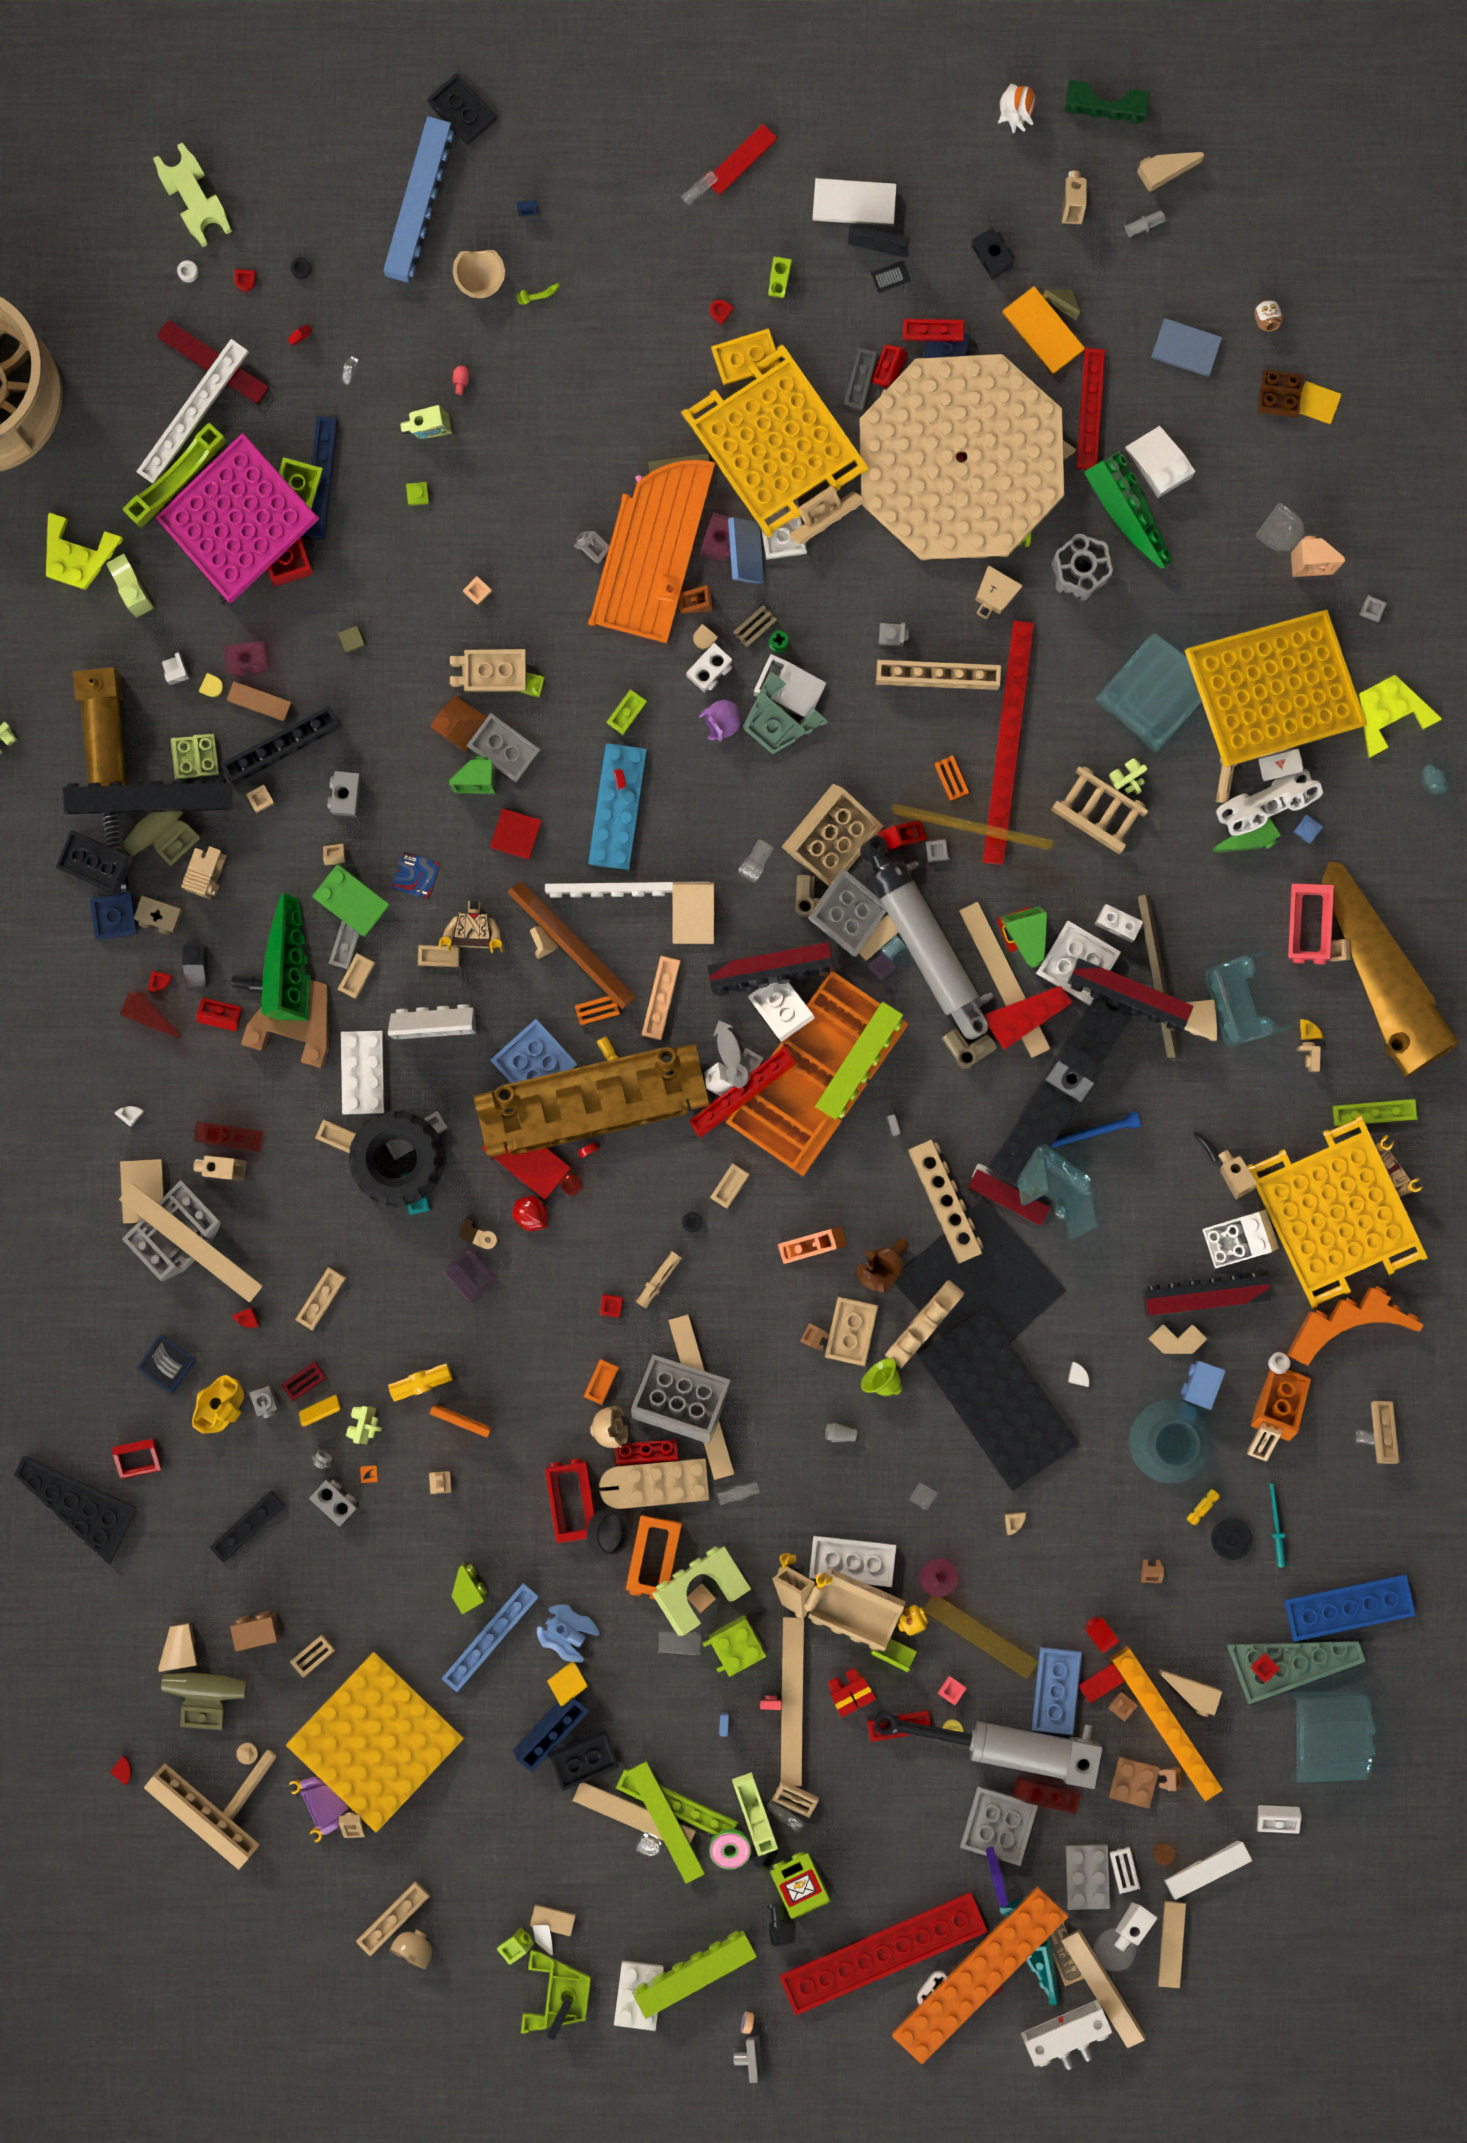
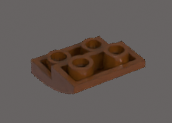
[1257,370,1304,418]

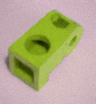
[768,256,792,298]

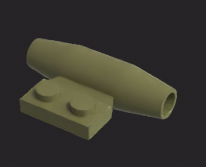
[121,812,201,866]
[161,1672,247,1730]

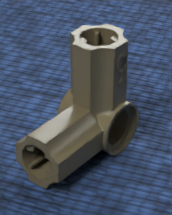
[794,875,820,918]
[941,1028,997,1069]

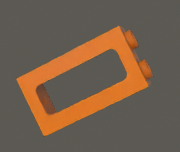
[626,1514,682,1600]

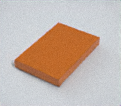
[429,1405,493,1438]

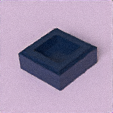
[516,200,538,216]

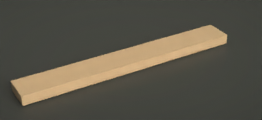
[959,902,1050,1058]
[119,1183,263,1303]
[668,1315,734,1480]
[781,1617,804,1786]

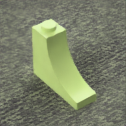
[106,554,154,618]

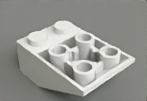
[754,654,826,718]
[1202,1209,1279,1269]

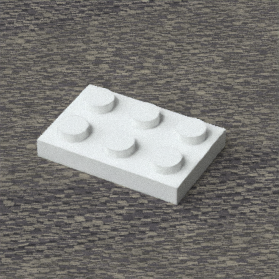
[748,982,815,1042]
[614,1960,664,2031]

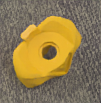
[192,1375,244,1434]

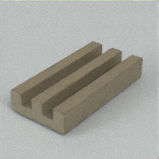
[733,605,777,648]

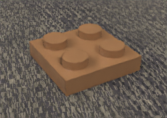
[1108,1756,1160,1809]

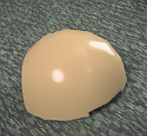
[453,250,505,299]

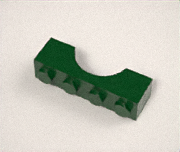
[1064,80,1150,124]

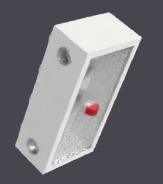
[1021,2000,1112,2070]

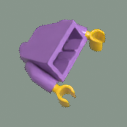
[289,1776,349,1842]

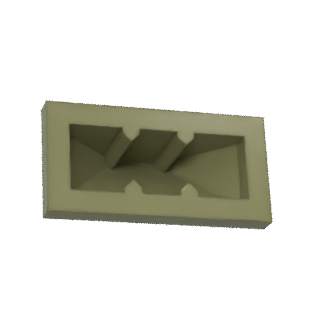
[1043,290,1080,320]

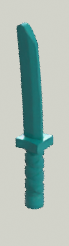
[1269,1483,1286,1567]

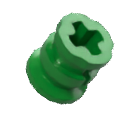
[769,630,789,653]

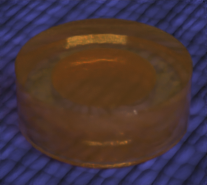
[1153,1843,1175,1865]

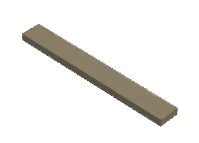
[1138,895,1179,1058]

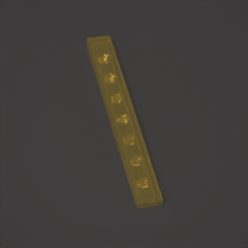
[892,803,1054,851]

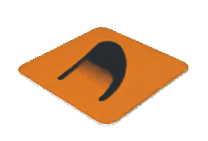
[360,1466,378,1483]

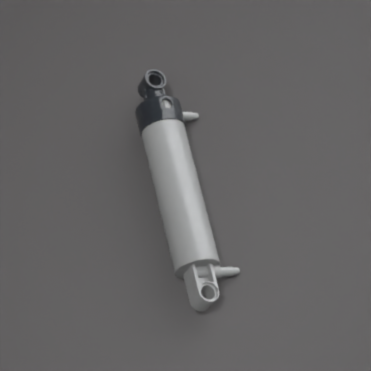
[860,836,993,1040]

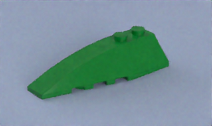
[261,893,310,1021]

